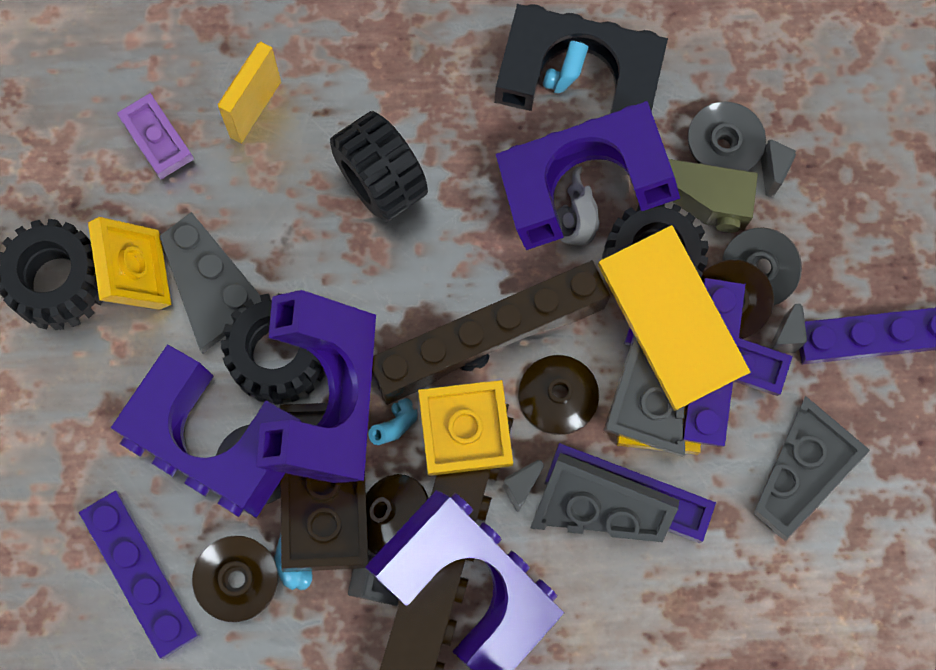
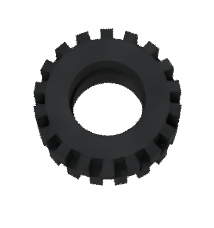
[330,111,428,222]
[602,204,709,278]
[0,219,103,330]
[221,293,325,404]

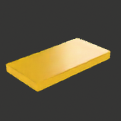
[597,225,750,411]

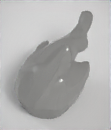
[556,166,600,246]

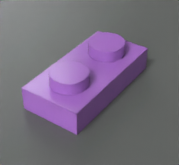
[117,93,194,180]

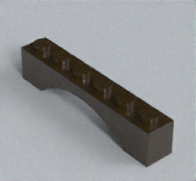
[372,260,610,405]

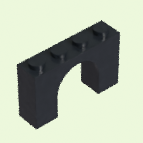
[494,4,668,114]

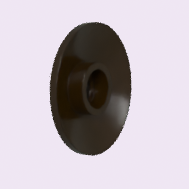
[701,259,774,339]
[518,355,599,435]
[366,474,429,554]
[192,536,278,622]

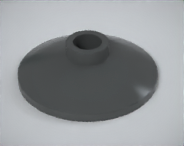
[688,102,766,171]
[722,227,802,305]

